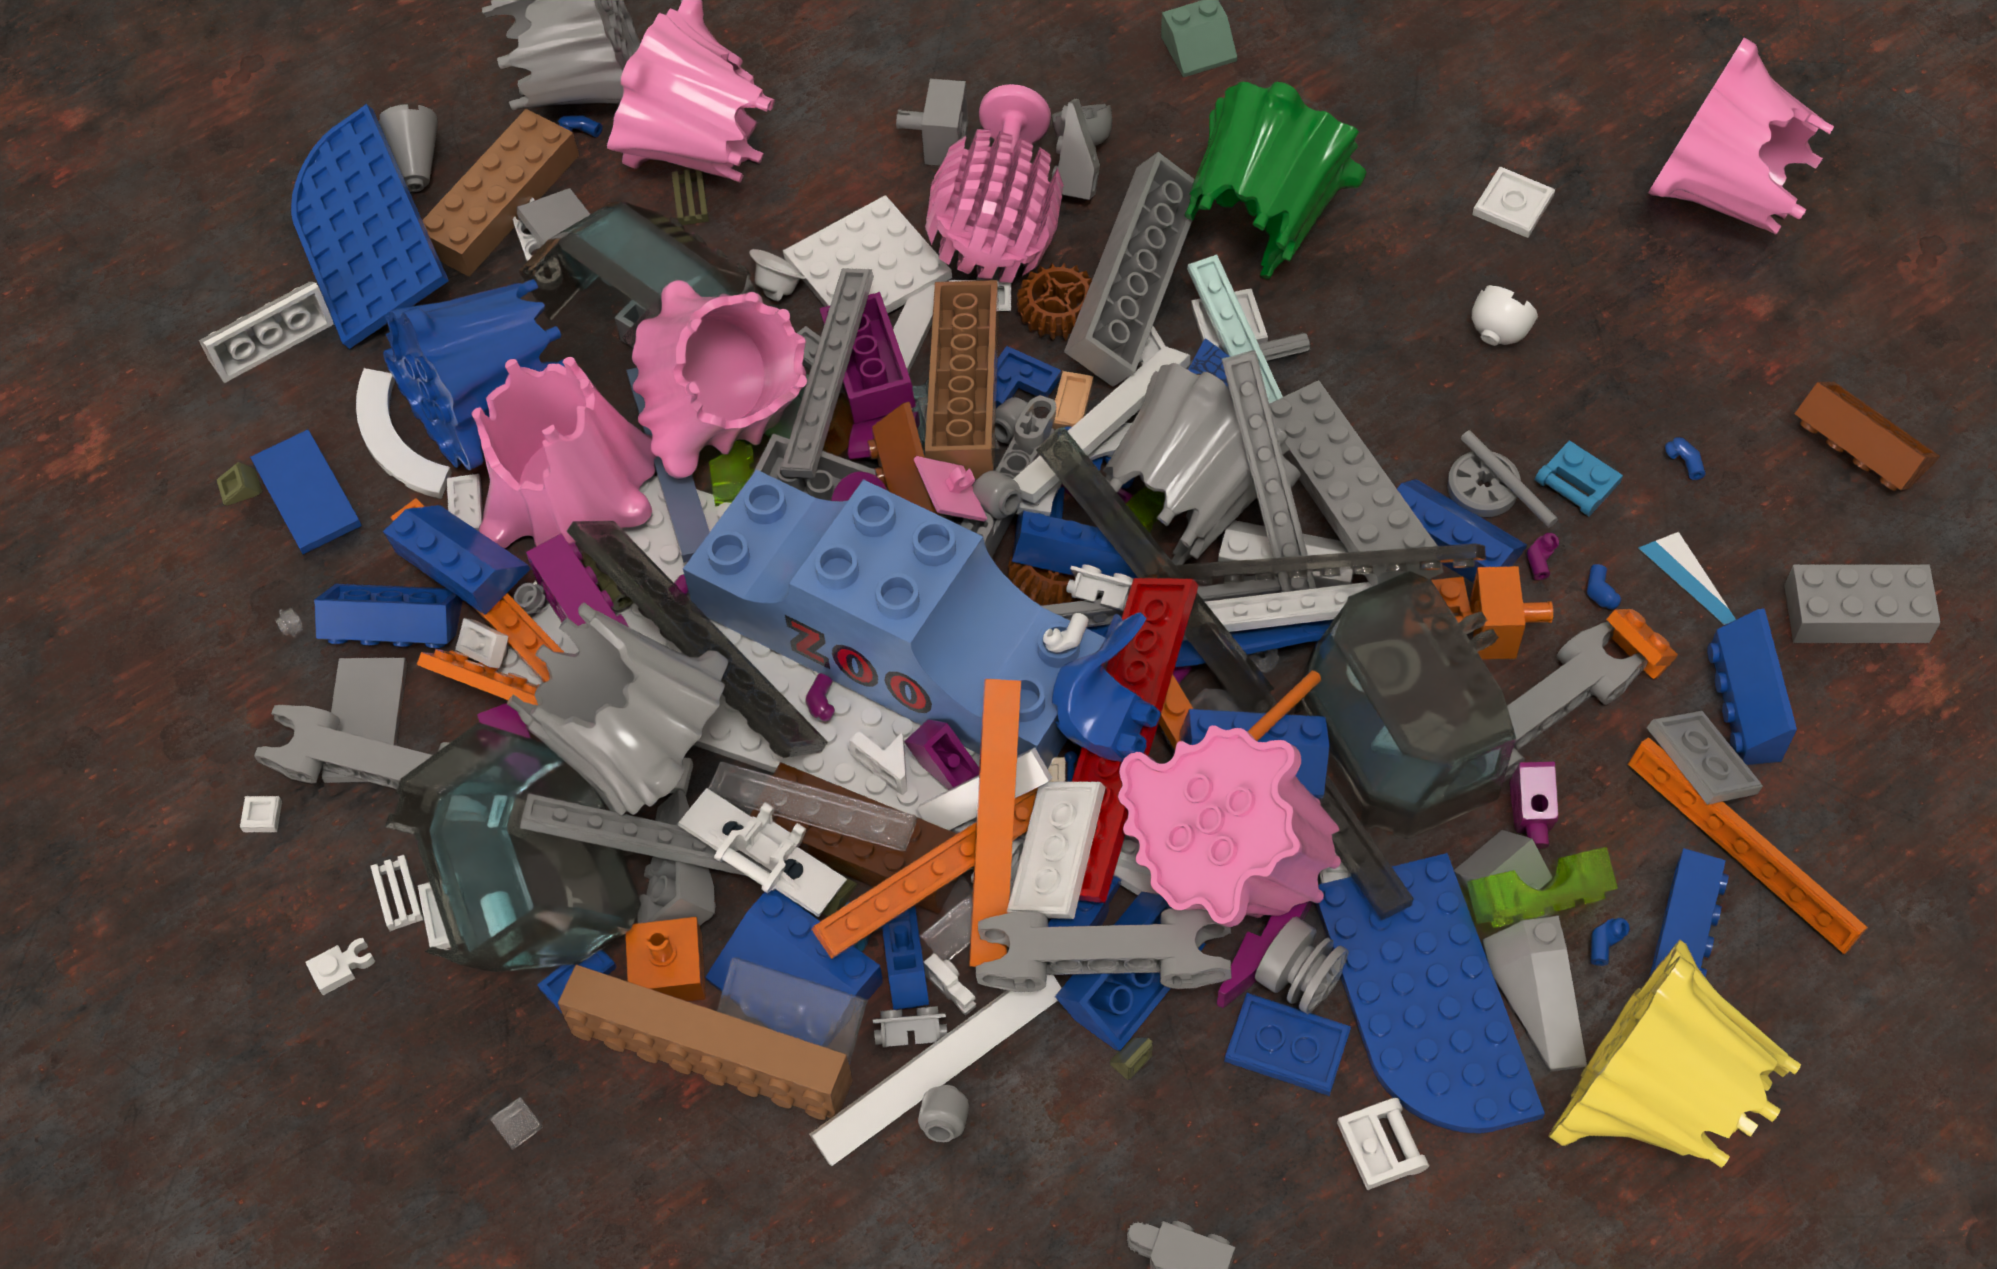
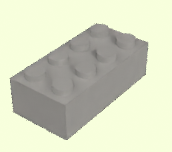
[1784,564,1940,643]

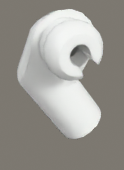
[1043,613,1089,653]

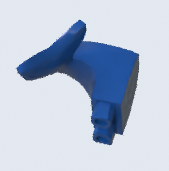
[1052,612,1161,762]

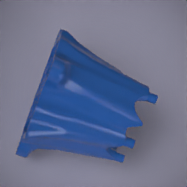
[383,279,566,470]

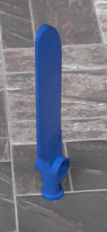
[1175,611,1408,667]

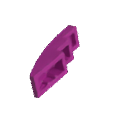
[1217,901,1313,1008]

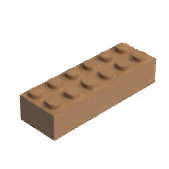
[422,109,579,277]

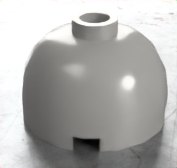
[1051,104,1112,151]

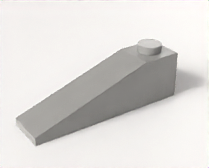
[638,789,716,926]
[1482,916,1587,1072]

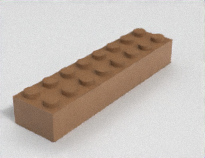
[925,280,999,479]
[558,965,853,1120]

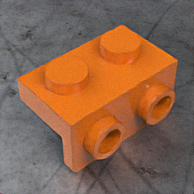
[1606,609,1678,679]

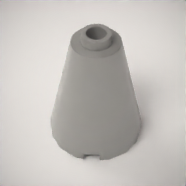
[379,104,438,192]

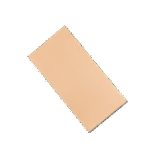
[1052,371,1094,430]

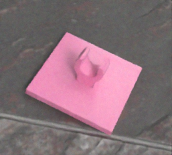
[914,456,987,522]

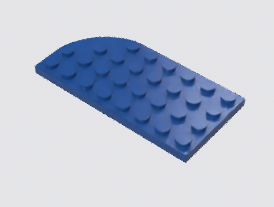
[291,104,449,349]
[1315,853,1545,1133]

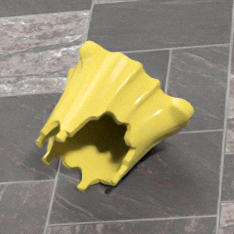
[1548,940,1801,1168]

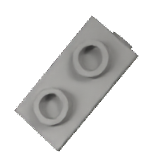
[873,1006,947,1048]

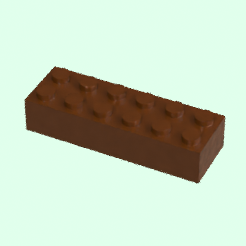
[750,762,958,914]

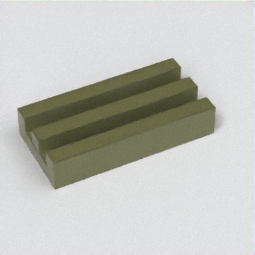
[672,170,709,226]

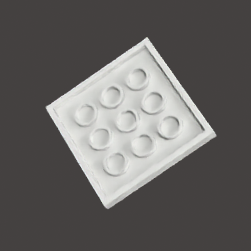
[783,195,952,313]

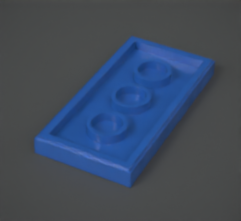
[250,429,362,554]

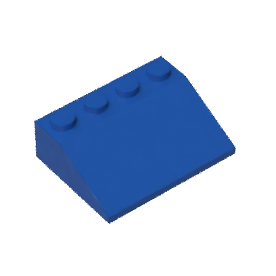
[705,889,883,1048]

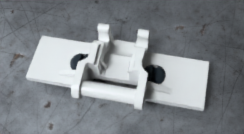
[678,788,847,917]

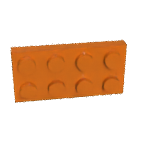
[417,649,540,705]

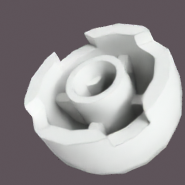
[1472,285,1538,346]

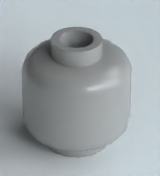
[995,397,1036,445]
[973,470,1021,519]
[918,1085,970,1142]

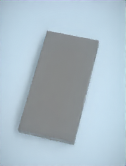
[322,658,407,783]

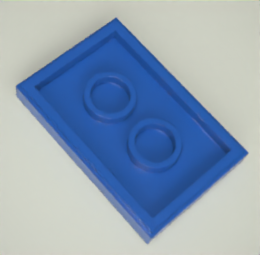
[1224,993,1351,1096]

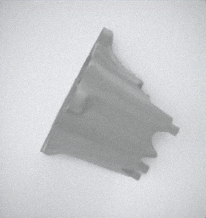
[482,0,641,110]
[1098,363,1301,569]
[507,602,728,816]

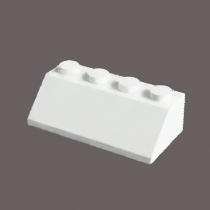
[199,282,334,383]
[1217,520,1356,588]

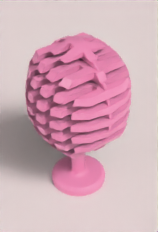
[925,84,1064,283]

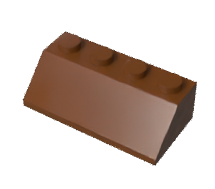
[1794,382,1940,491]
[867,402,940,516]

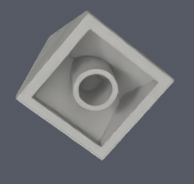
[1454,830,1553,923]

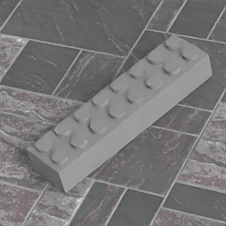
[1064,152,1195,387]
[1269,380,1443,602]

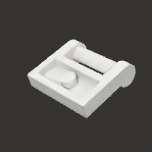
[1337,1098,1429,1190]

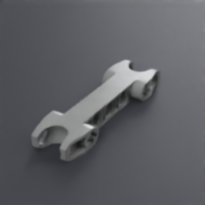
[960,395,1056,560]
[1432,621,1648,797]
[254,705,502,821]
[976,908,1231,992]

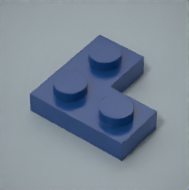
[996,346,1061,408]

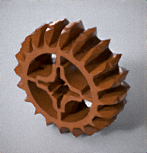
[1017,262,1093,341]
[1008,555,1085,606]

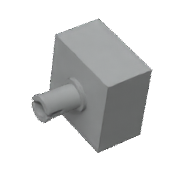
[896,79,968,166]

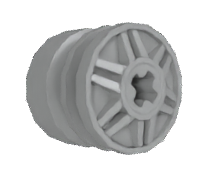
[1255,916,1349,1014]

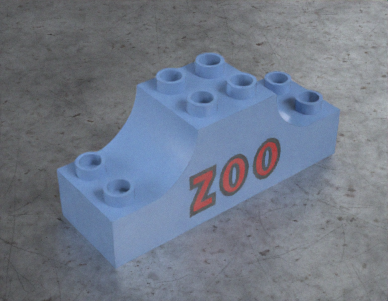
[683,469,1106,769]

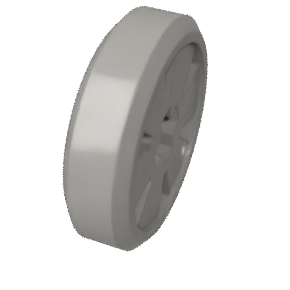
[1447,451,1521,517]

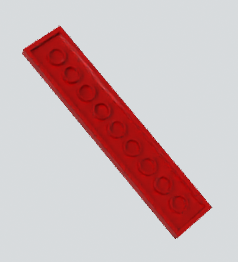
[1072,578,1199,903]

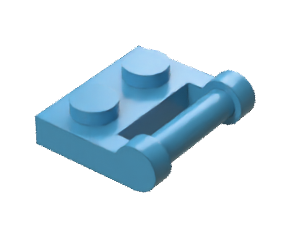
[1534,440,1623,516]

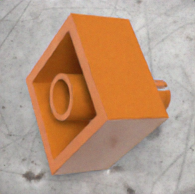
[1469,566,1553,660]
[625,917,706,1001]

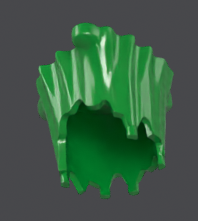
[1184,82,1367,280]

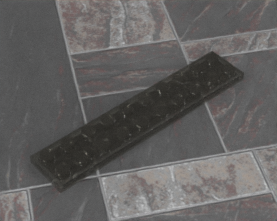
[566,521,828,758]

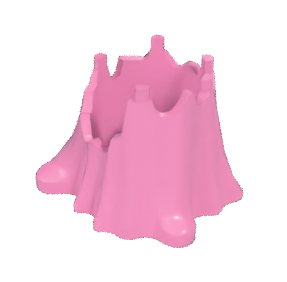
[607,0,775,183]
[1648,37,1834,235]
[632,280,807,479]
[472,357,657,549]
[1118,725,1341,927]

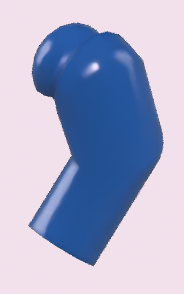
[557,116,602,137]
[1665,437,1706,480]
[1587,564,1621,610]
[1590,918,1630,966]

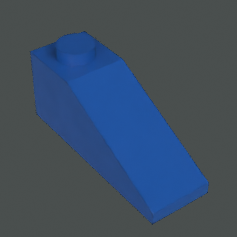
[882,906,929,1010]

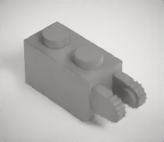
[1127,1221,1235,1269]

